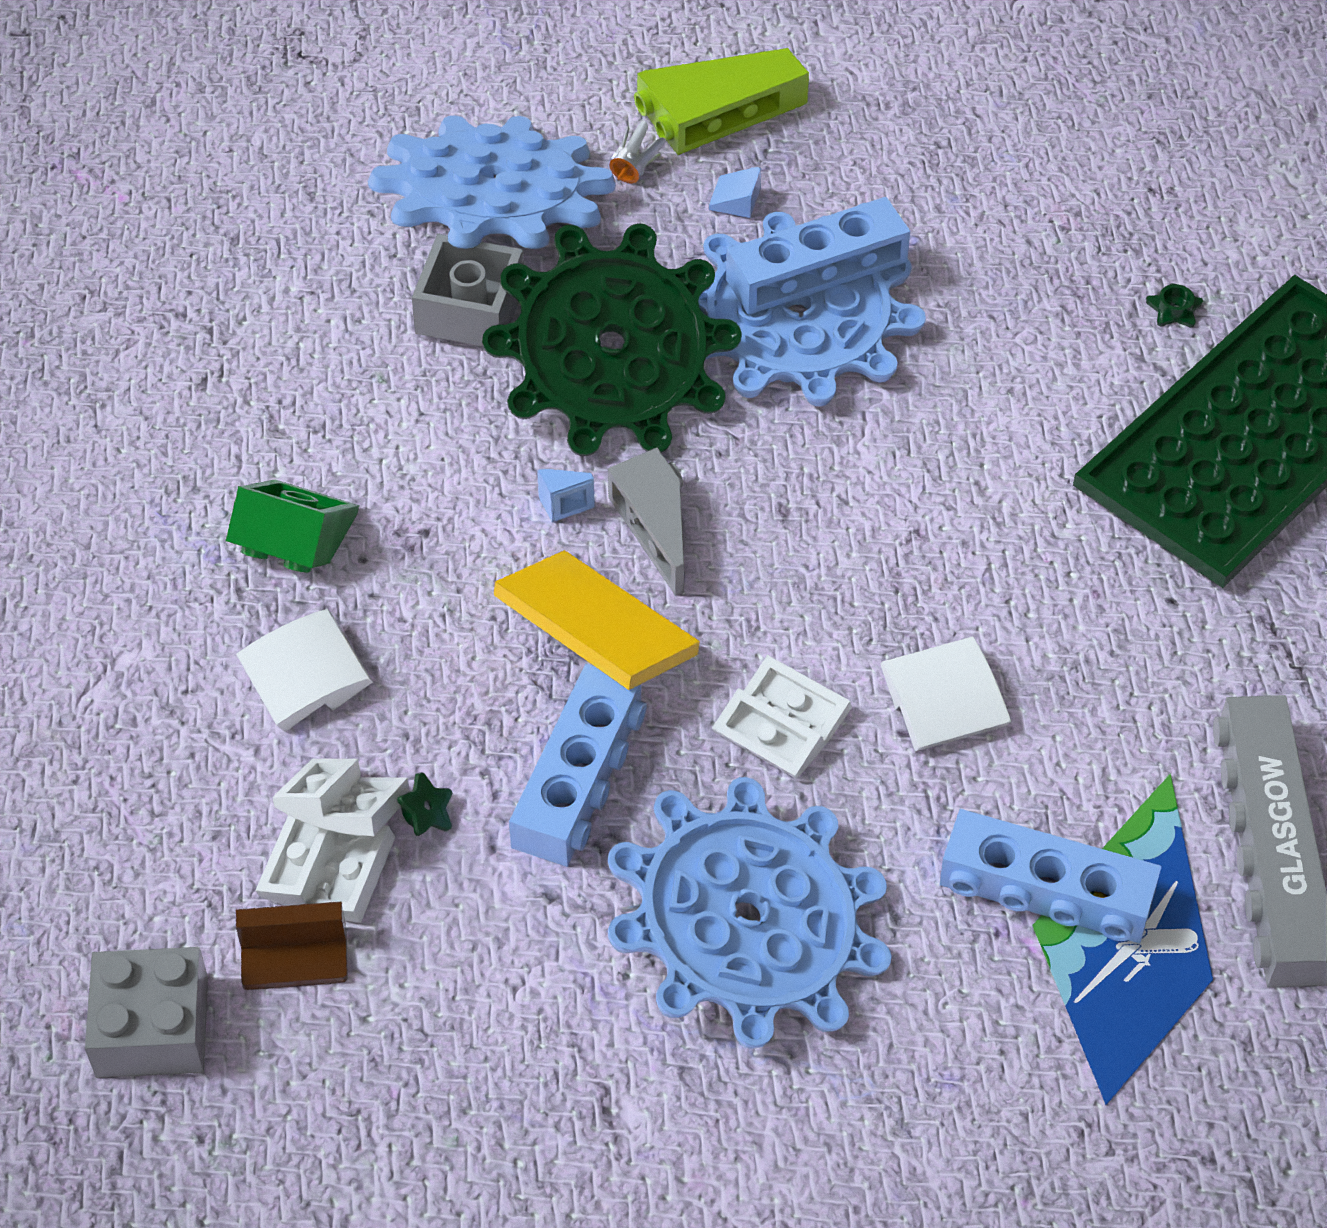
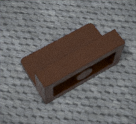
[236,901,348,990]

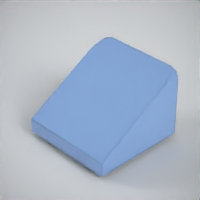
[709,167,762,218]
[537,469,595,522]

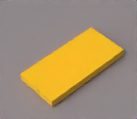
[494,550,700,690]

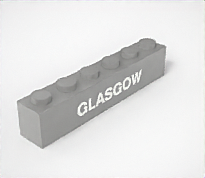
[1213,695,1327,988]

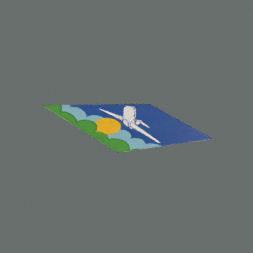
[1032,773,1213,1105]

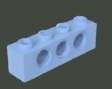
[726,197,910,315]
[509,664,647,867]
[940,809,1161,944]

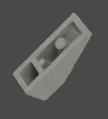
[608,448,684,596]

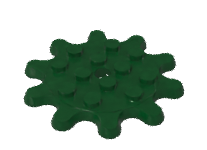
[482,223,742,456]

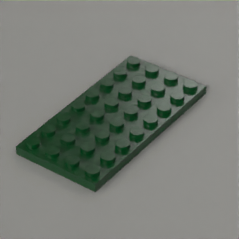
[1073,274,1327,588]

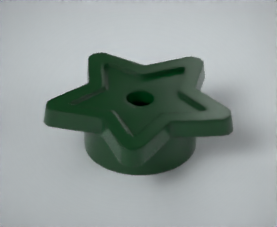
[1146,283,1203,328]
[397,772,453,836]

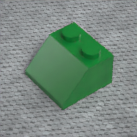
[226,479,360,573]

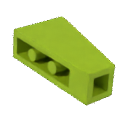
[634,48,809,155]

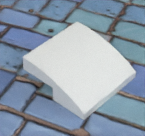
[236,609,373,732]
[881,637,1011,752]
[712,655,852,779]
[272,759,410,836]
[255,815,395,923]

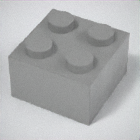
[412,234,524,346]
[85,947,208,1078]

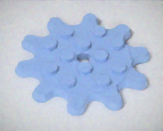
[368,115,616,249]
[698,212,926,407]
[608,777,892,1049]

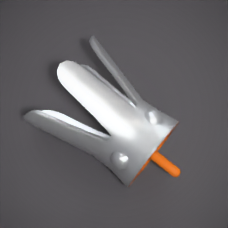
[609,121,666,183]

